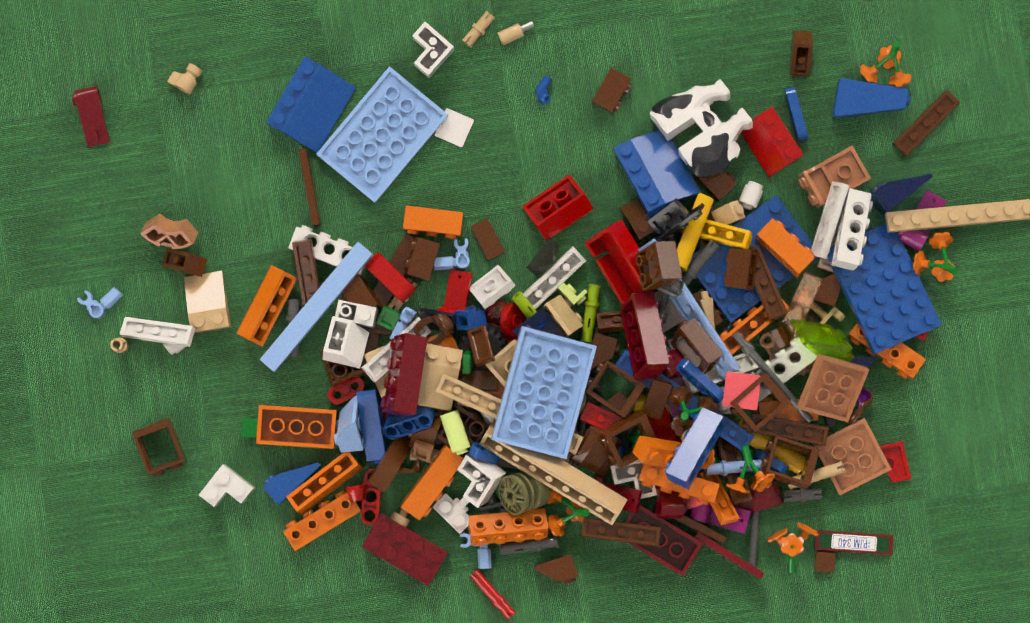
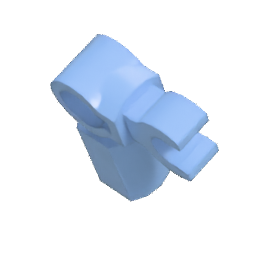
[434,238,470,271]
[77,287,123,319]
[390,306,417,339]
[460,533,492,569]

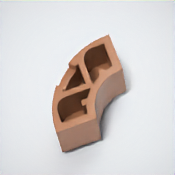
[140,214,198,249]

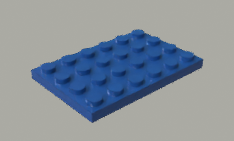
[827,224,942,355]

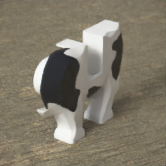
[650,79,753,177]

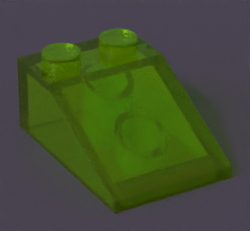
[790,319,855,362]

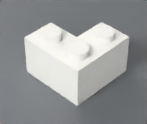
[412,22,454,78]
[457,453,506,508]
[610,459,657,499]
[199,464,255,507]

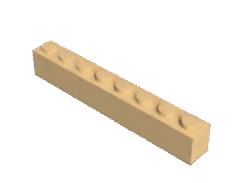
[479,419,627,525]

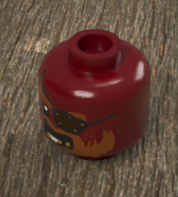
[482,299,508,325]
[663,349,684,378]

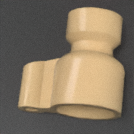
[167,63,202,95]

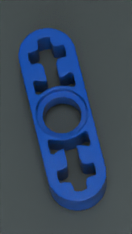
[784,87,808,142]
[676,359,724,404]

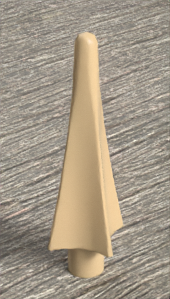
[698,290,715,329]

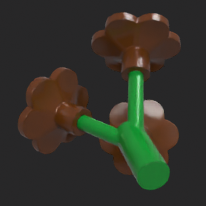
[668,386,717,437]

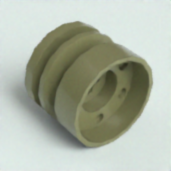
[498,471,550,515]

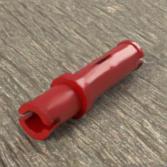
[469,569,516,620]

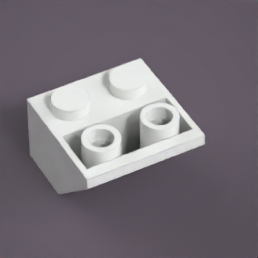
[322,316,369,368]

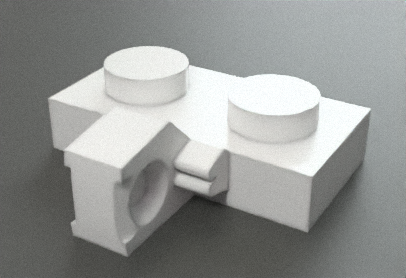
[433,493,469,534]

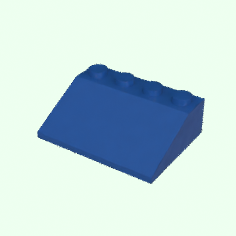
[266,56,356,153]
[614,130,701,218]

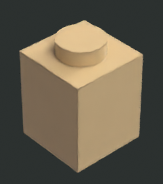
[711,200,746,225]

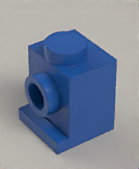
[454,306,487,330]

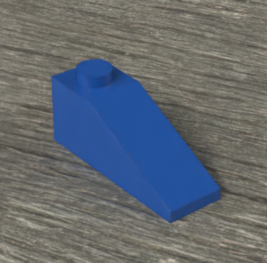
[263,462,322,505]

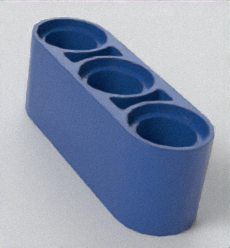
[383,405,436,439]

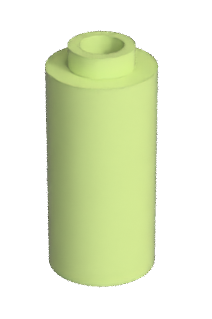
[440,410,471,455]

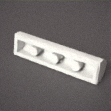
[523,246,586,309]

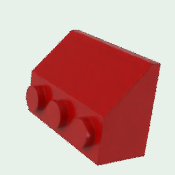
[741,106,803,177]
[522,175,594,241]

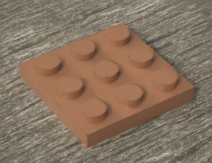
[797,353,870,422]
[813,417,892,495]

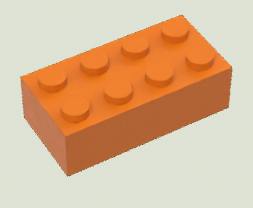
[256,405,337,449]

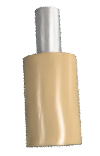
[497,21,534,46]

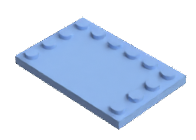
[316,66,448,203]
[491,326,597,459]

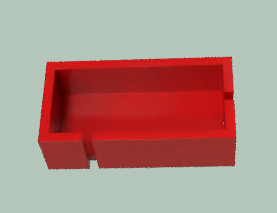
[585,220,655,306]

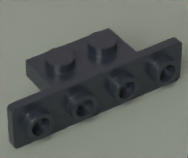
[647,198,705,242]

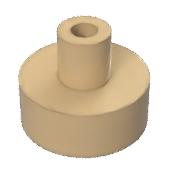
[390,509,410,527]

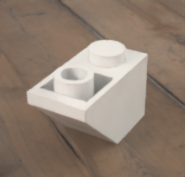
[335,300,378,329]

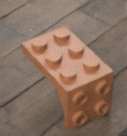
[798,146,871,209]

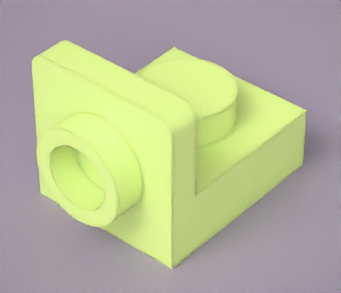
[558,283,587,306]

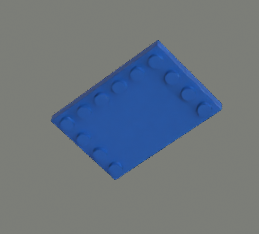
[688,195,819,323]

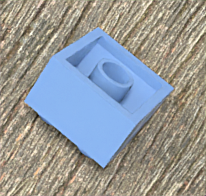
[334,396,364,453]

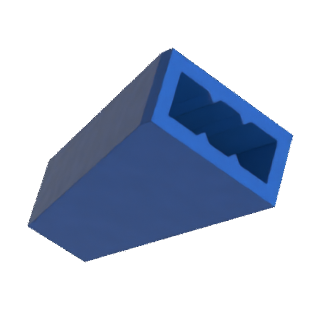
[832,78,911,119]
[356,390,388,464]

